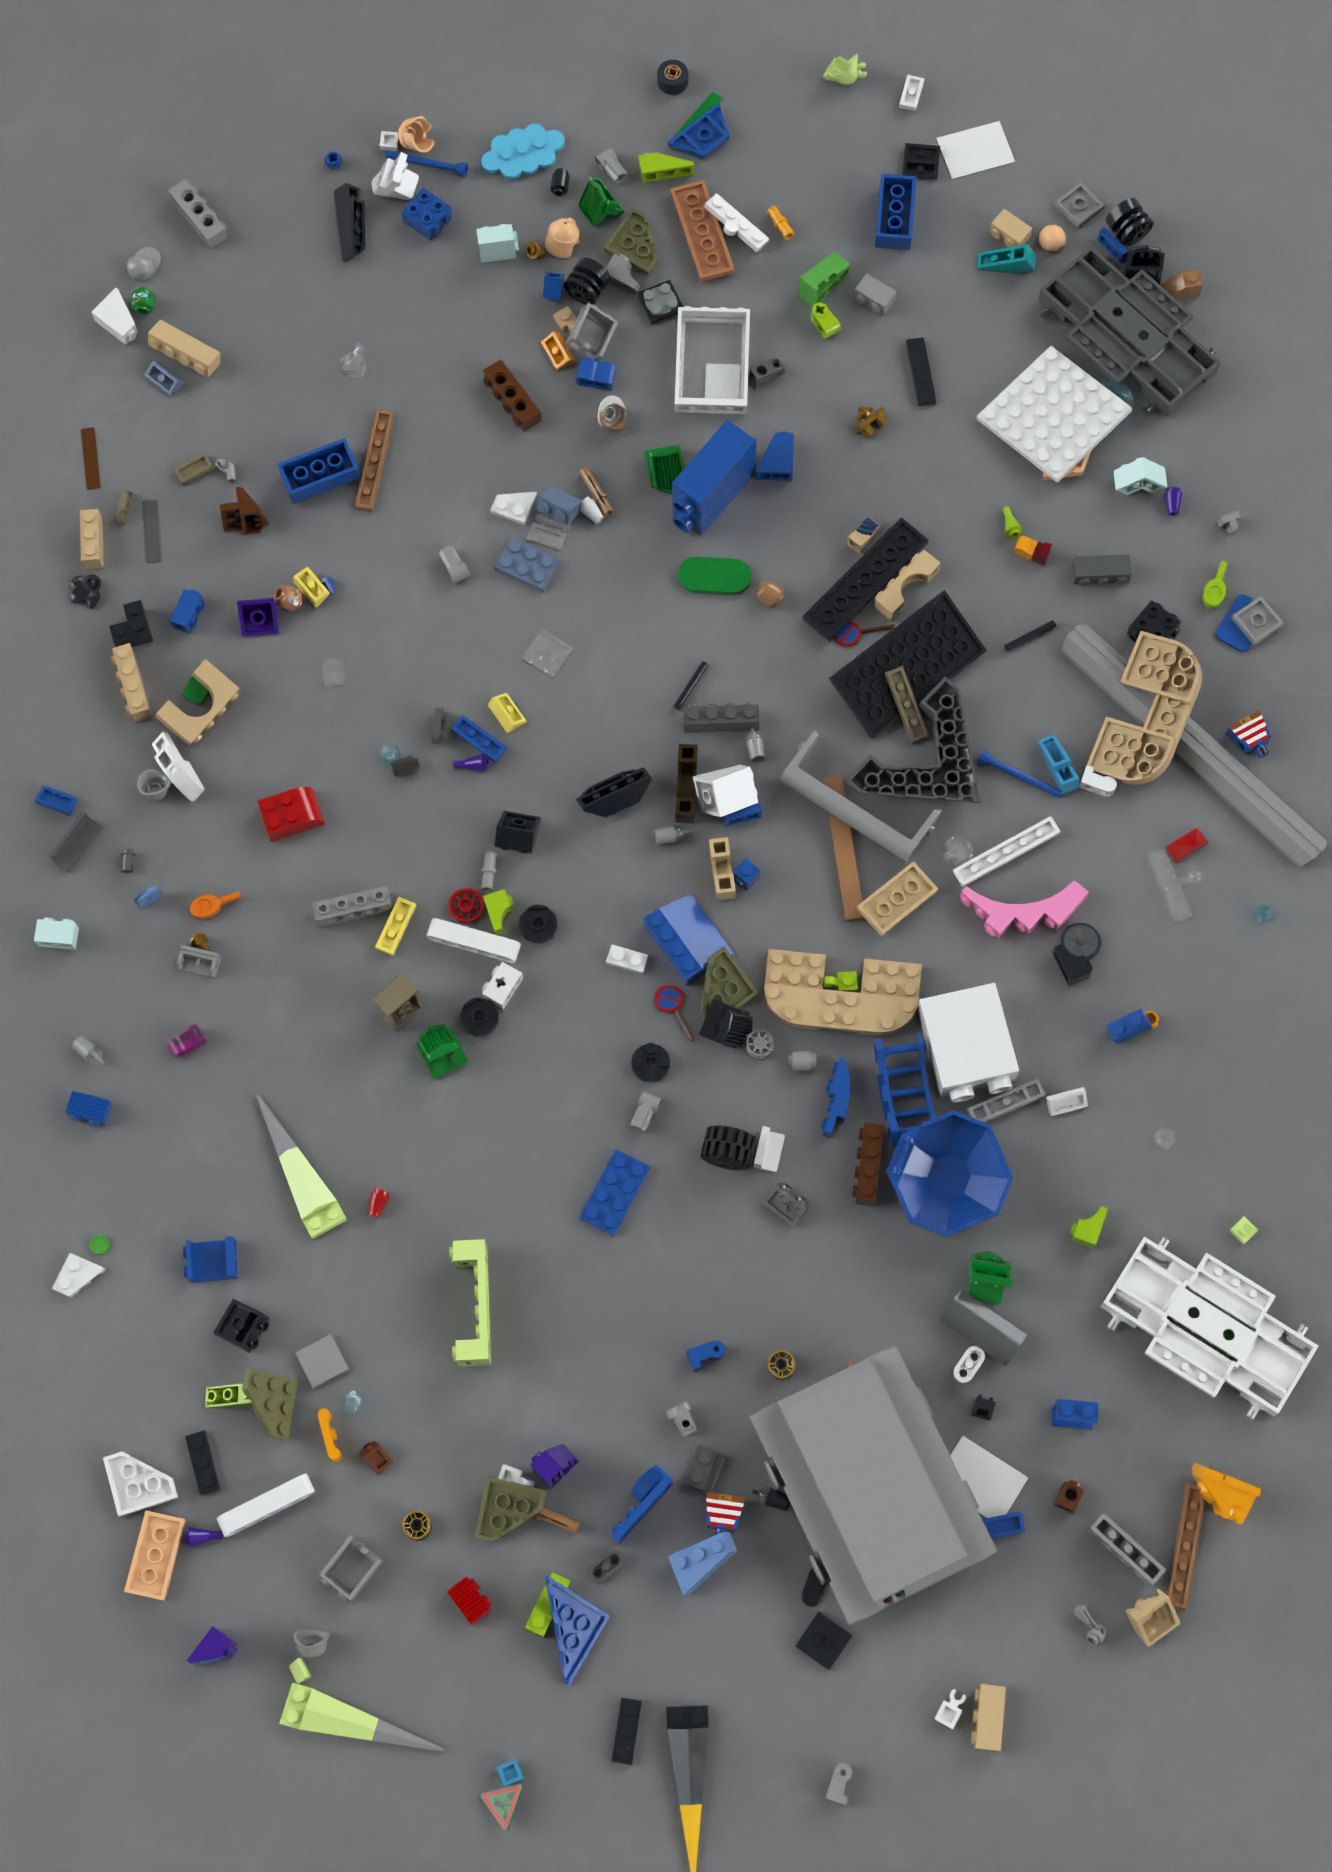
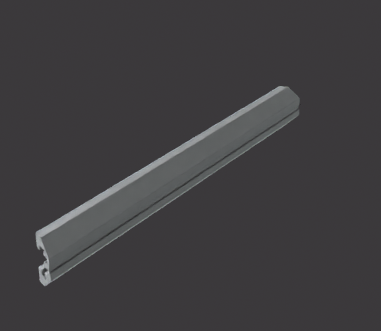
[1062,625,1327,867]

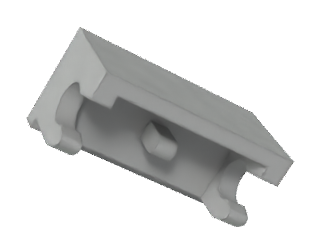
[177,945,221,978]

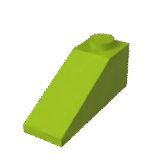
[638,152,694,183]
[525,1572,571,1638]

